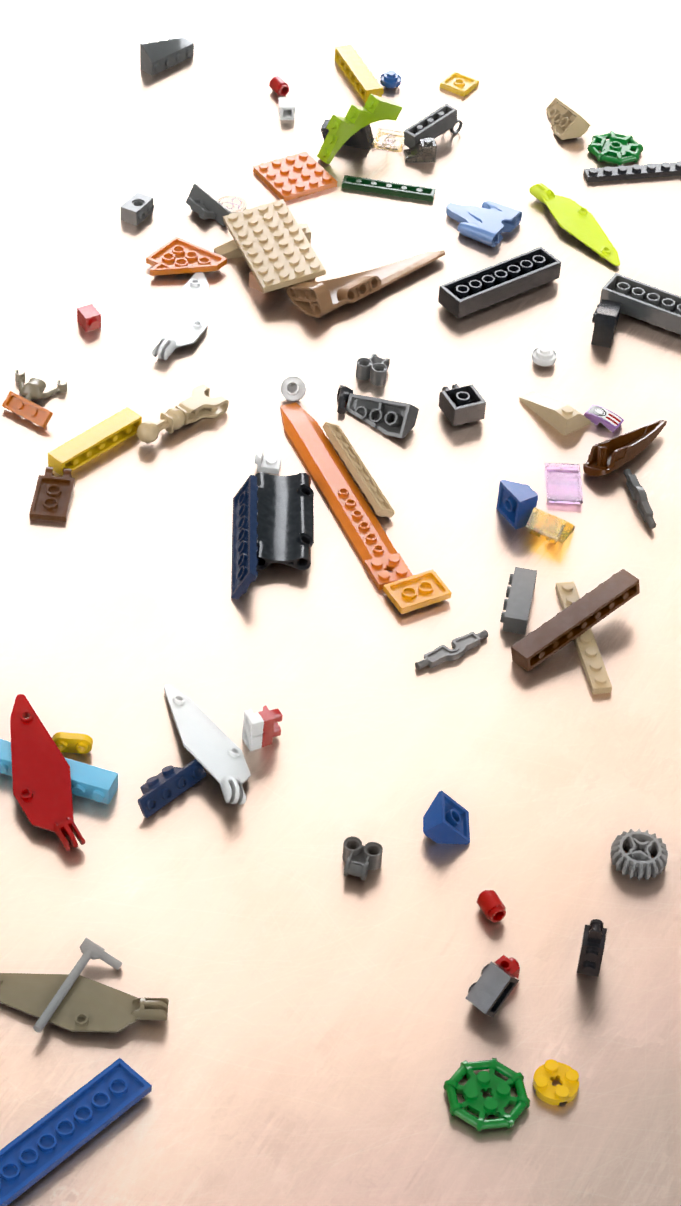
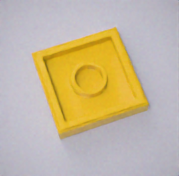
[439,71,479,97]

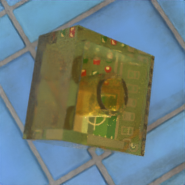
[526,507,576,545]

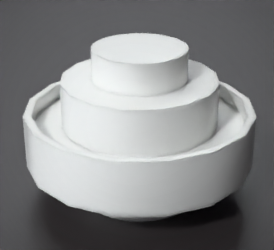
[532,345,557,366]
[280,376,306,402]

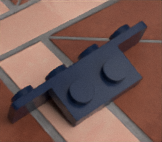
[137,759,206,818]

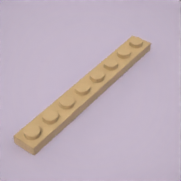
[322,422,395,518]
[555,581,612,694]

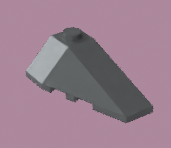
[346,393,419,439]

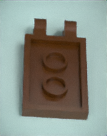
[29,466,75,522]

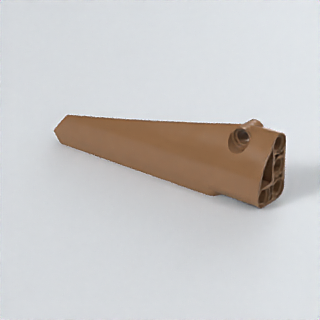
[286,250,446,318]

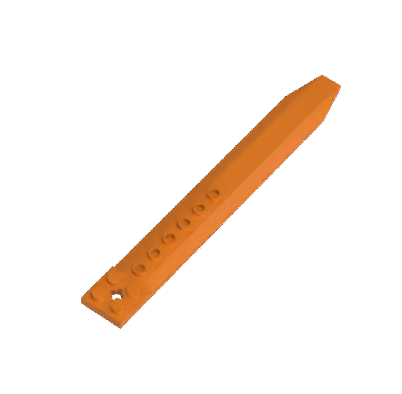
[280,403,413,590]

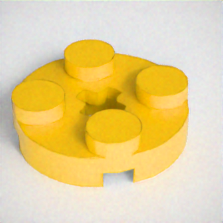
[532,1059,579,1105]

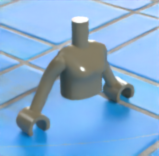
[15,370,67,401]

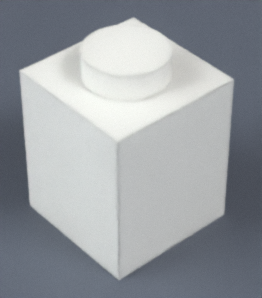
[278,98,295,120]

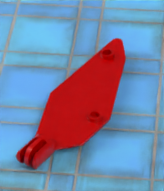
[10,694,86,852]

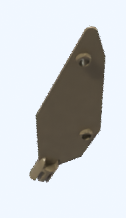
[0,973,169,1033]

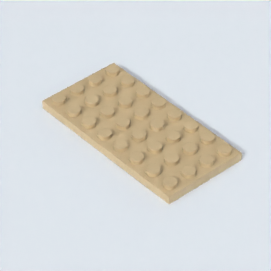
[223,199,326,293]

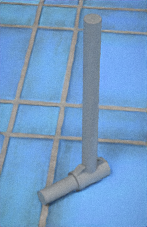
[33,937,122,1033]

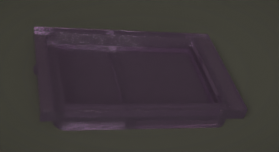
[544,462,583,504]

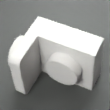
[254,447,281,475]

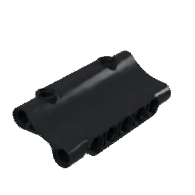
[255,472,314,570]

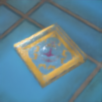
[372,128,404,153]

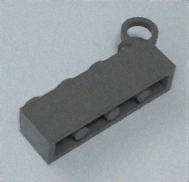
[404,103,463,151]

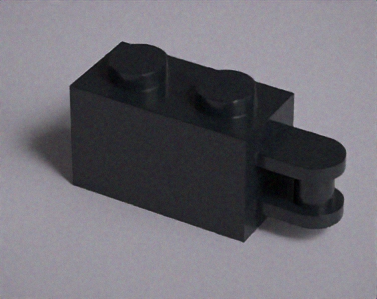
[577,919,607,977]

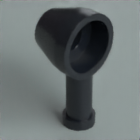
[337,384,353,414]

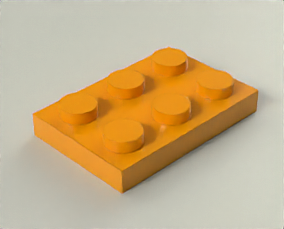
[383,569,452,614]

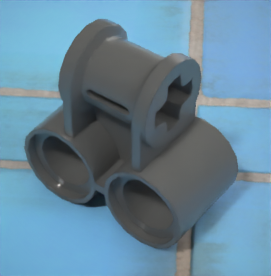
[355,353,390,386]
[342,836,383,881]

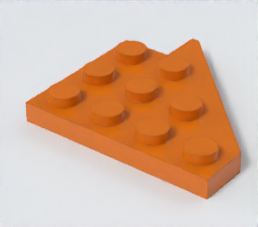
[146,237,227,276]

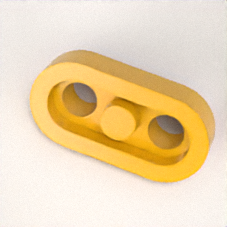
[52,732,93,754]

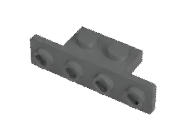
[185,184,231,227]

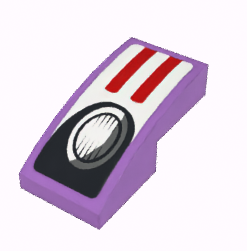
[584,404,624,432]

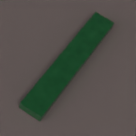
[342,175,436,202]

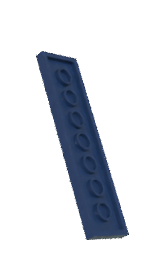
[231,474,258,599]

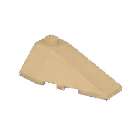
[546,97,591,140]
[519,391,591,436]

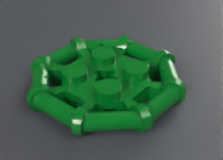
[587,131,643,166]
[443,1057,530,1132]

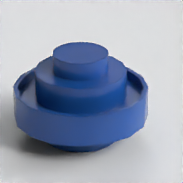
[380,70,402,89]

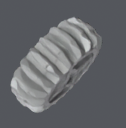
[610,829,668,880]

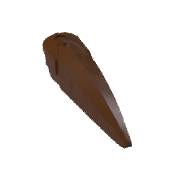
[583,420,667,476]

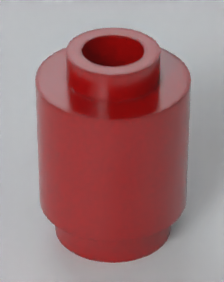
[269,76,290,96]
[477,890,506,922]

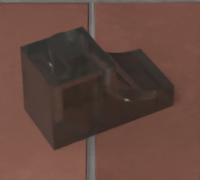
[403,137,437,163]

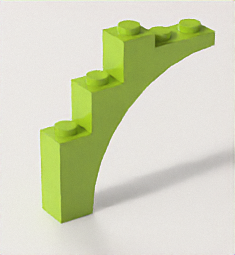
[317,94,403,164]

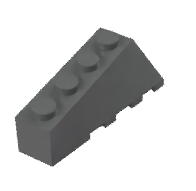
[140,36,194,76]

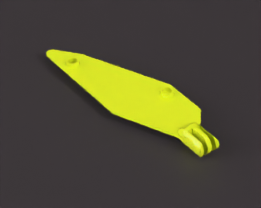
[529,183,621,266]

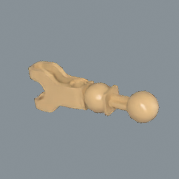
[137,384,229,444]

